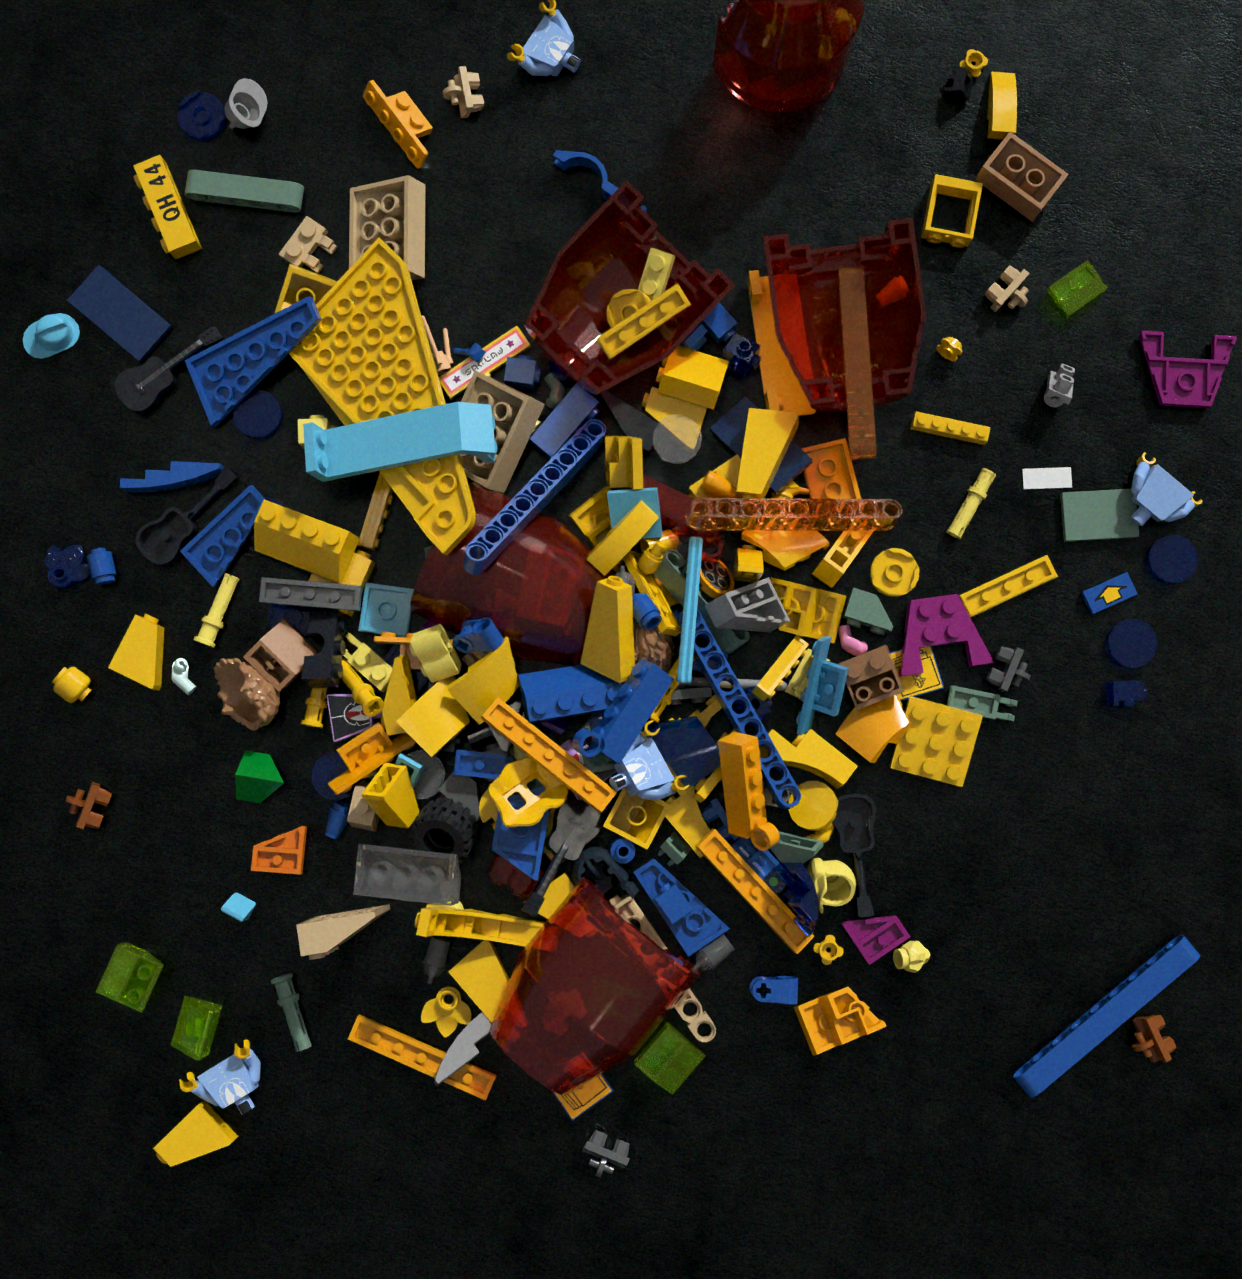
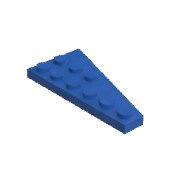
[185,296,322,427]

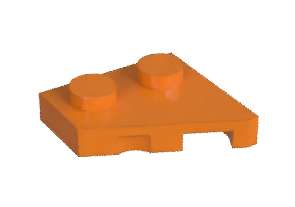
[251,826,307,875]

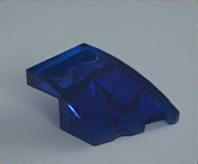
[643,716,721,787]
[774,862,818,937]

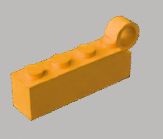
[718,732,780,851]

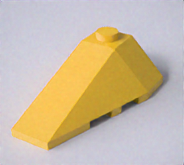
[275,264,337,313]

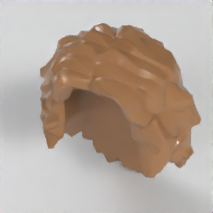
[633,618,676,674]
[214,658,280,730]

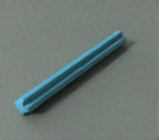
[677,537,703,684]

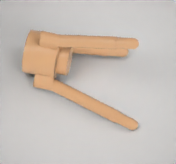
[422,315,453,375]

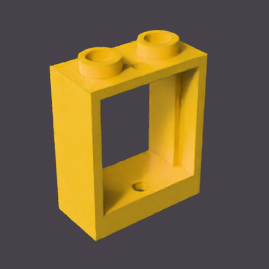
[921,174,983,248]

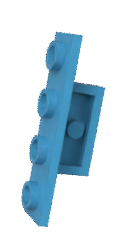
[796,636,849,735]

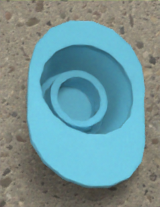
[23,313,80,359]

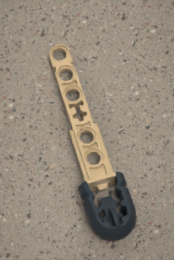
[571,847,716,1042]

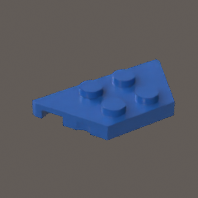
[492,786,549,881]

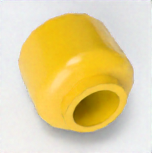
[52,667,91,703]

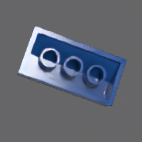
[518,665,624,724]

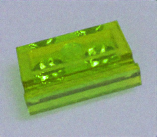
[1047,260,1108,318]

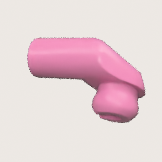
[838,625,868,656]

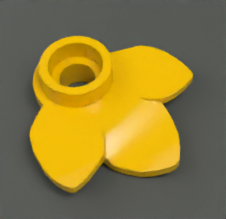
[421,986,471,1037]

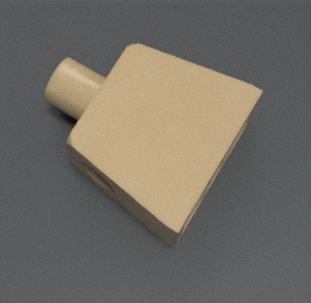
[347,780,379,832]

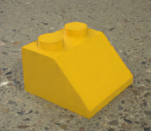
[603,788,671,850]

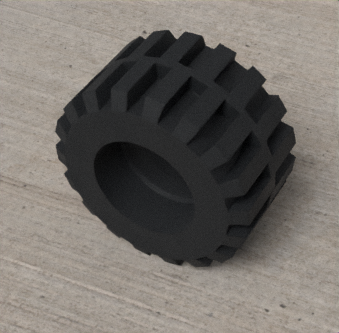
[410,798,479,868]

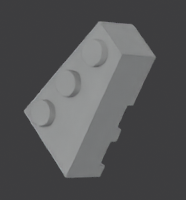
[705,577,790,633]

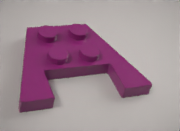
[1139,331,1237,408]
[899,594,993,677]

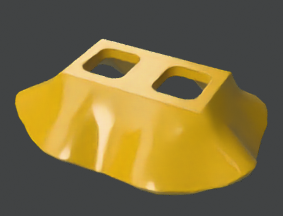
[488,756,569,827]

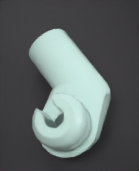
[171,658,197,695]

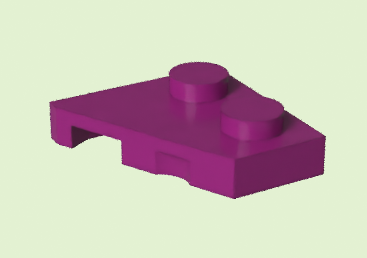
[841,915,910,965]

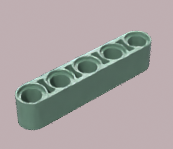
[184,170,304,213]
[654,549,750,654]

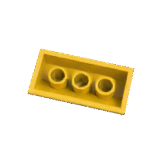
[254,499,360,584]

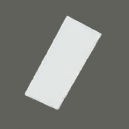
[1022,467,1072,489]

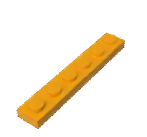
[481,697,617,813]
[695,828,814,954]
[348,1014,496,1101]

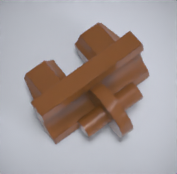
[65,782,112,829]
[1132,1015,1177,1062]

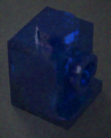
[1106,681,1147,707]

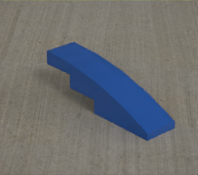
[120,461,224,492]

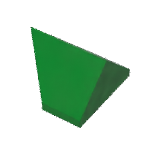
[235,750,284,803]

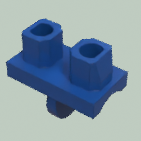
[701,798,740,841]
[731,837,779,879]

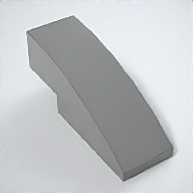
[434,1012,494,1086]

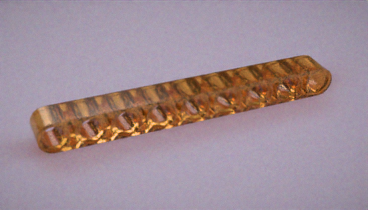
[838,267,876,460]
[685,498,902,531]

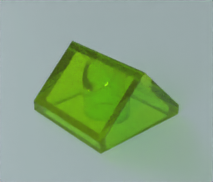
[171,996,222,1060]

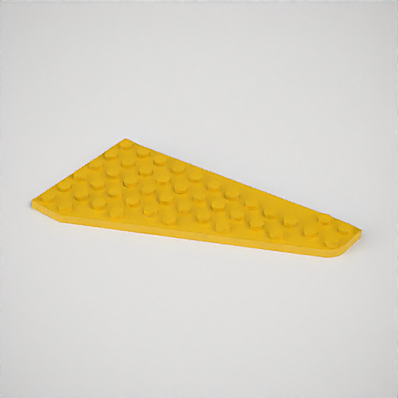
[289,237,476,556]

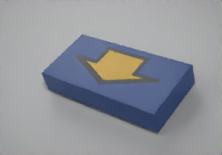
[1081,572,1137,615]

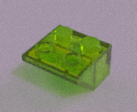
[96,942,164,1013]
[635,1022,706,1094]

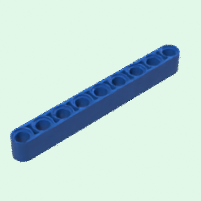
[463,419,606,575]
[678,610,801,810]
[1013,935,1200,1098]

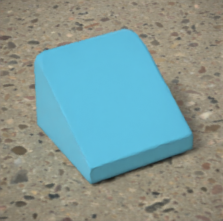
[221,893,256,922]

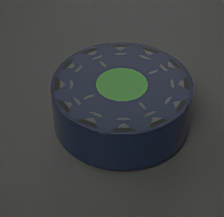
[762,869,786,894]

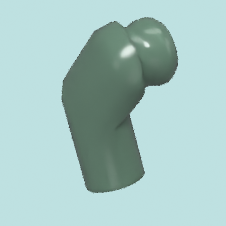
[544,372,565,409]

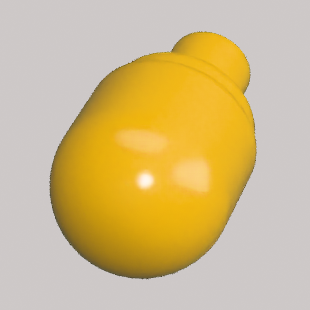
[639,541,665,574]

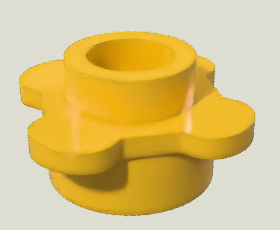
[959,49,988,77]
[936,337,962,361]
[813,935,844,965]

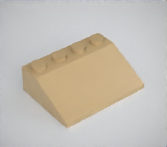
[349,175,425,280]
[460,370,545,493]
[296,904,390,960]

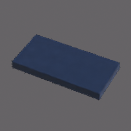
[67,265,173,363]
[710,396,813,495]

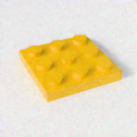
[889,696,983,787]

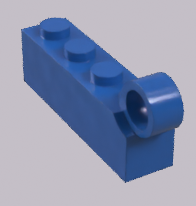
[573,659,674,764]

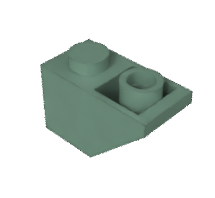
[841,588,893,635]

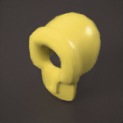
[805,858,856,914]

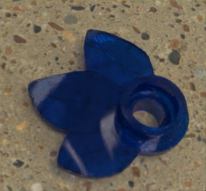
[45,545,90,588]

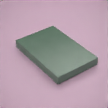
[1060,489,1139,542]

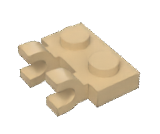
[279,216,338,274]

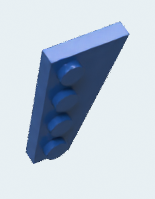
[180,485,266,587]
[633,858,730,957]

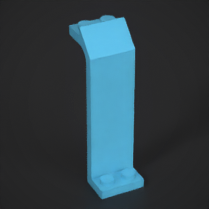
[303,402,497,482]

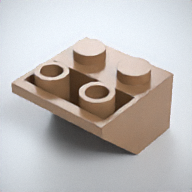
[243,619,319,692]
[838,645,904,710]

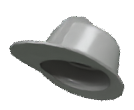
[225,78,268,129]

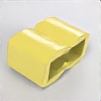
[409,624,462,683]

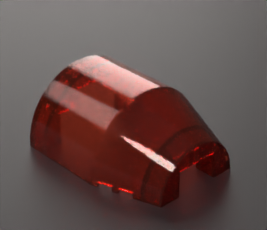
[713,0,864,112]
[525,180,735,395]
[763,218,926,411]
[411,481,618,666]
[490,876,701,1095]

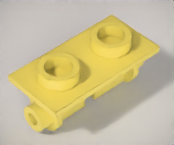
[785,648,830,700]

